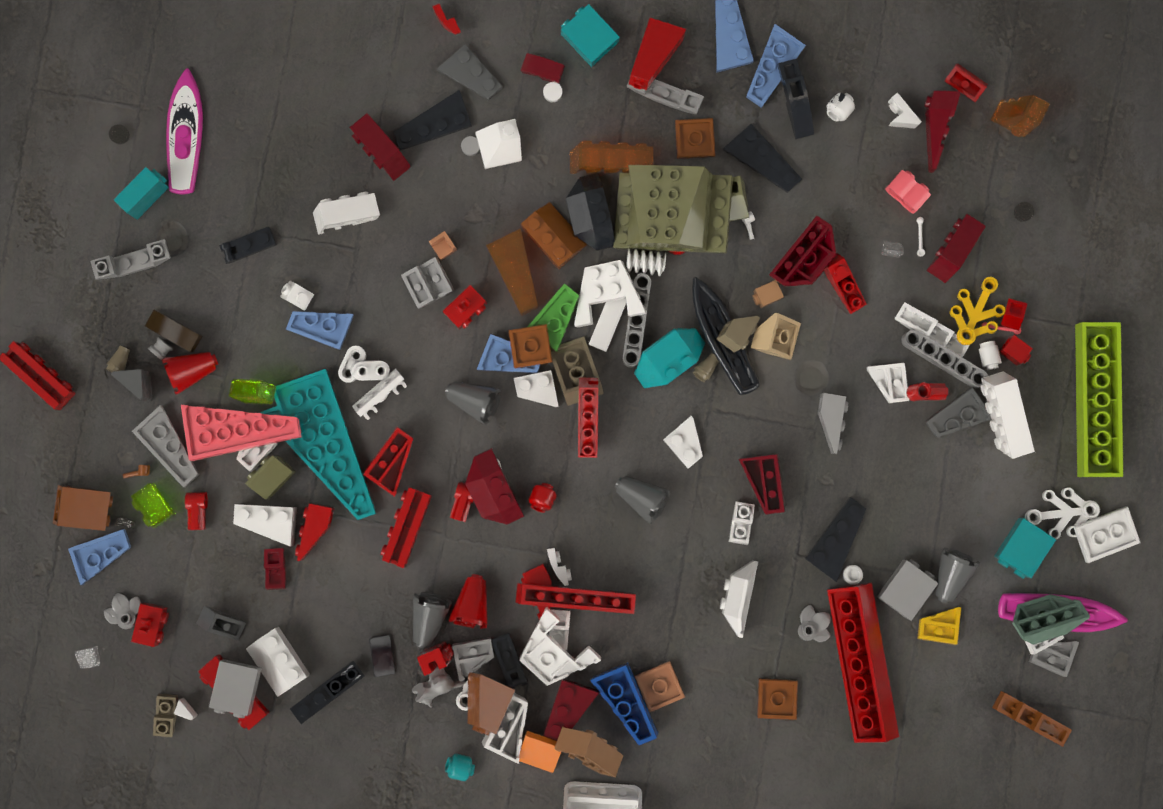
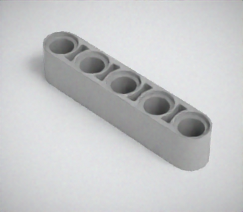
[622,273,651,367]
[901,330,988,388]

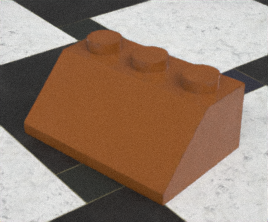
[521,202,587,269]

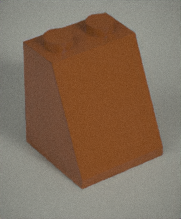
[53,485,113,531]
[468,672,515,736]

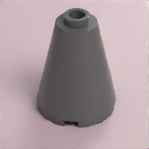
[445,382,501,425]
[615,476,670,524]
[935,548,980,604]
[413,592,451,648]

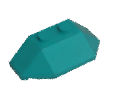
[634,328,705,388]

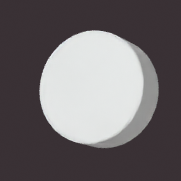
[543,82,562,102]
[843,565,863,584]

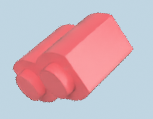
[885,170,931,214]

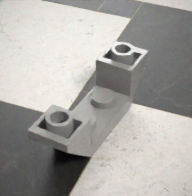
[91,239,171,280]

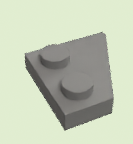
[452,637,494,682]
[1029,641,1079,677]

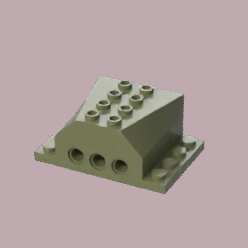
[613,165,733,253]

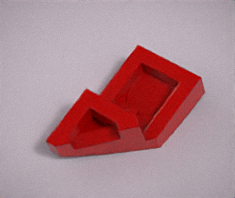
[432,4,461,35]

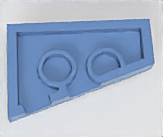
[286,311,354,350]
[477,334,540,373]
[68,529,131,585]

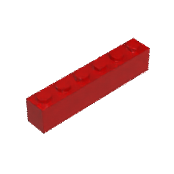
[516,583,636,614]

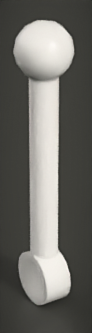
[916,217,925,257]

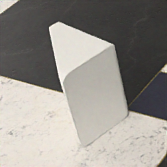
[174,698,198,720]

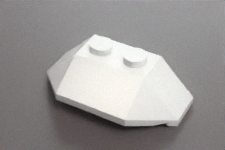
[720,560,758,638]

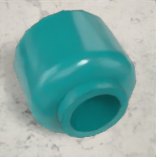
[445,754,475,781]

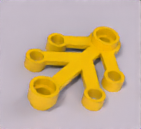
[950,277,1005,345]

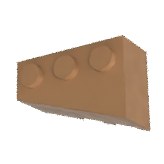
[554,727,623,777]

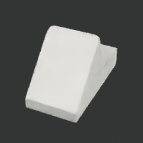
[888,93,921,129]

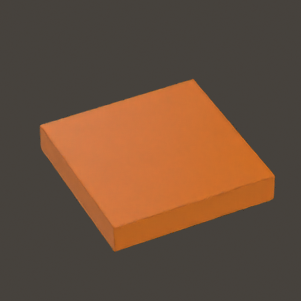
[519,731,561,773]

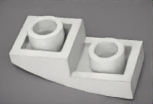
[729,502,755,545]
[547,548,572,586]

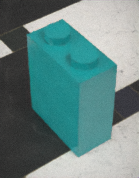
[561,4,620,67]
[114,167,169,220]
[994,518,1056,579]

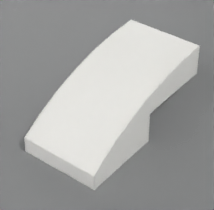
[549,609,570,651]

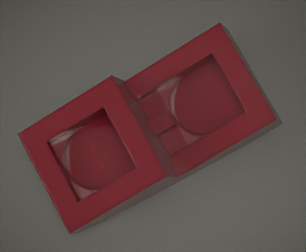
[520,53,565,84]
[264,548,286,590]

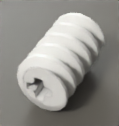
[626,248,666,276]

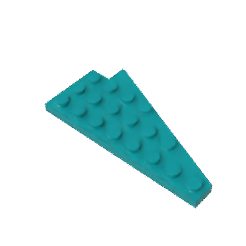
[260,369,377,520]

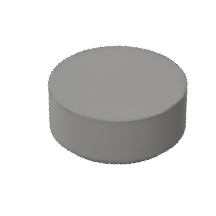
[461,136,480,156]

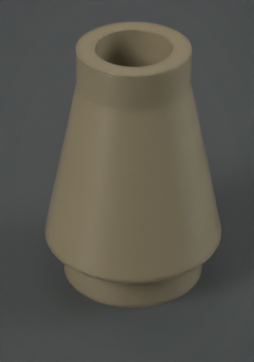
[106,346,130,372]
[693,353,719,382]

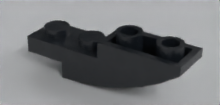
[777,59,814,140]
[290,661,365,724]

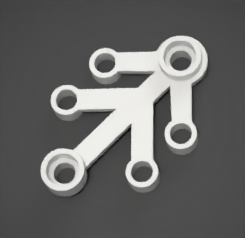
[1025,487,1100,539]

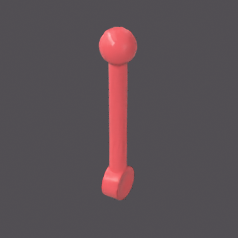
[982,322,1021,335]

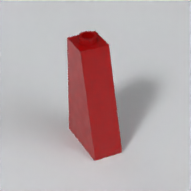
[628,18,686,90]

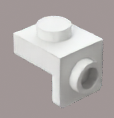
[281,281,314,311]

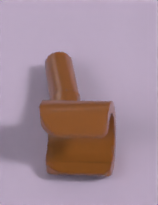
[123,465,150,478]

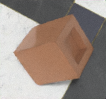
[429,231,457,260]

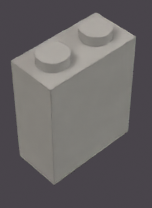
[876,559,938,621]
[209,659,262,718]

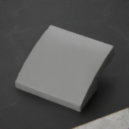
[401,257,455,309]

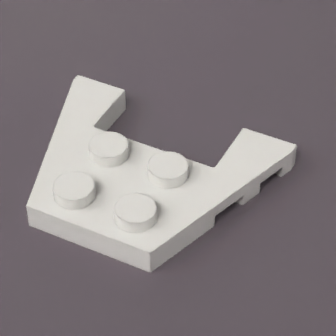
[574,260,647,328]
[519,607,601,686]

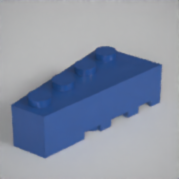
[590,662,658,745]

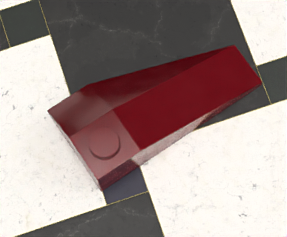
[924,91,961,173]

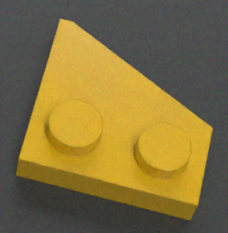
[917,607,961,645]

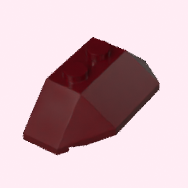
[769,216,837,286]
[465,448,524,525]

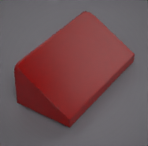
[944,63,988,102]

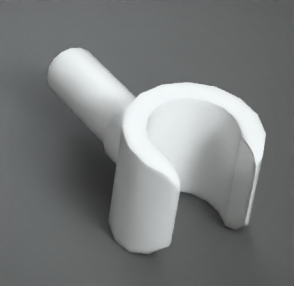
[742,212,755,240]

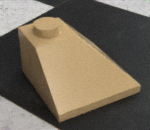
[751,313,801,360]

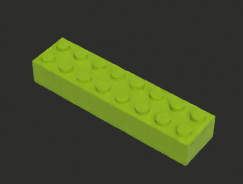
[1075,322,1123,477]

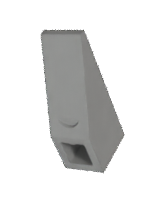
[818,393,848,454]

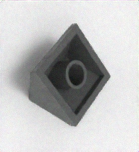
[111,369,153,402]

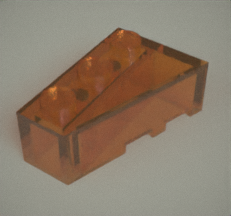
[991,95,1050,137]

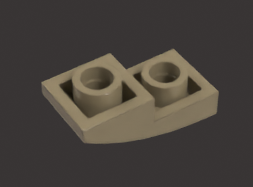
[153,693,178,737]

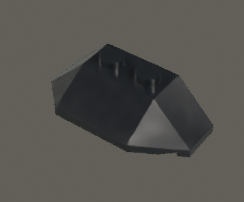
[566,173,615,251]

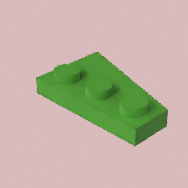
[528,283,579,352]

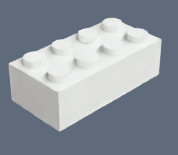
[981,372,1035,459]

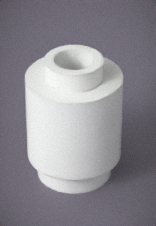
[979,341,1002,370]

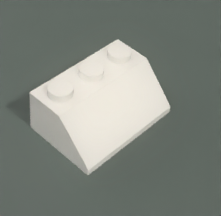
[246,627,310,697]

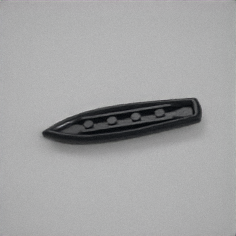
[692,277,759,395]

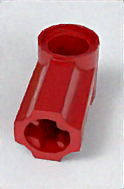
[906,382,948,401]
[450,481,474,522]
[185,492,208,530]

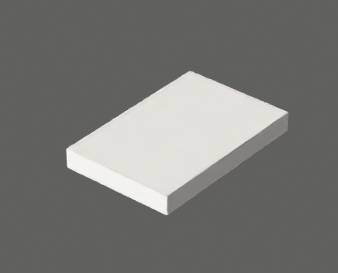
[1073,506,1140,563]

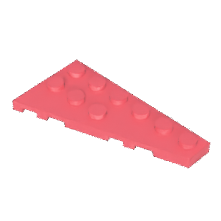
[181,405,302,461]

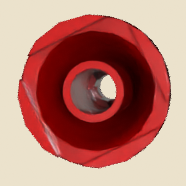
[162,352,219,395]
[449,574,488,629]

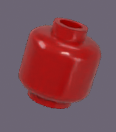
[529,483,557,513]

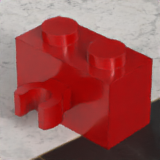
[443,285,487,330]
[131,603,169,647]

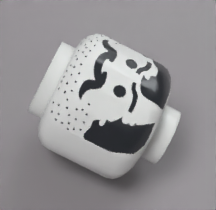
[826,93,855,122]

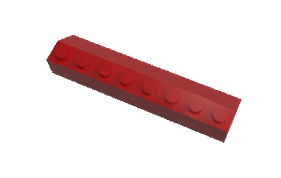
[827,583,900,743]

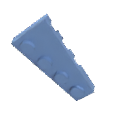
[715,0,753,73]
[746,24,806,108]

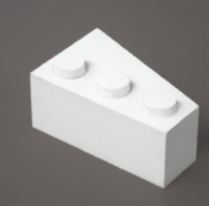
[313,192,380,235]
[233,504,297,546]
[482,693,528,764]

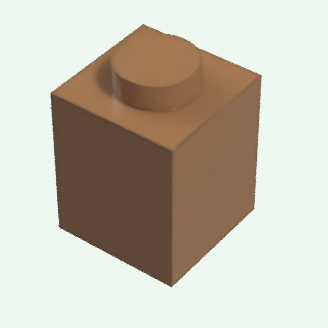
[752,280,784,308]

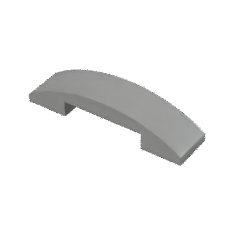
[627,79,704,115]

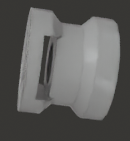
[148,337,173,360]

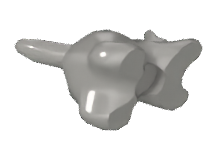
[412,667,466,708]

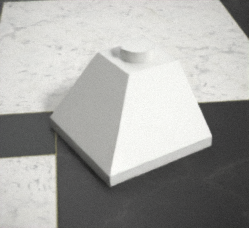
[476,119,522,169]

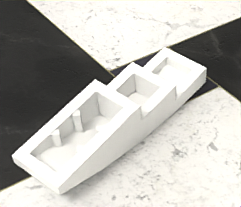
[895,302,970,358]

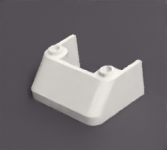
[563,781,642,809]

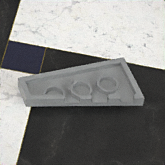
[132,405,199,488]

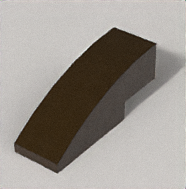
[145,310,203,353]

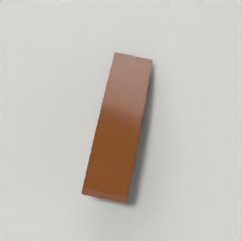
[992,691,1072,747]

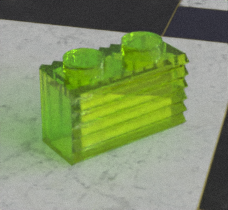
[229,379,276,404]
[131,483,175,528]

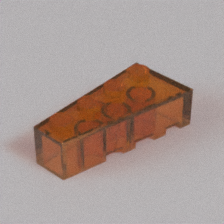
[570,141,653,174]
[486,228,538,316]

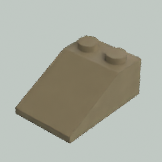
[551,337,604,406]

